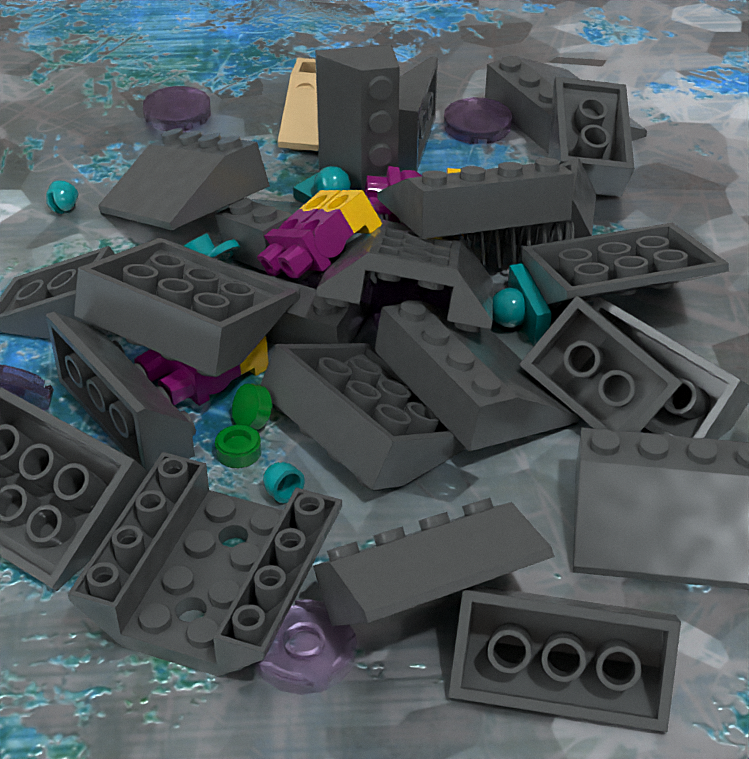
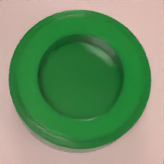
[232,383,272,430]
[215,425,262,468]

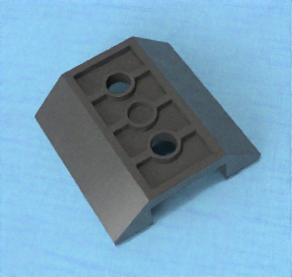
[316,220,493,332]
[68,452,342,677]

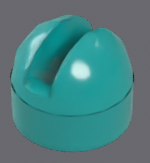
[46,180,79,214]
[263,462,305,503]

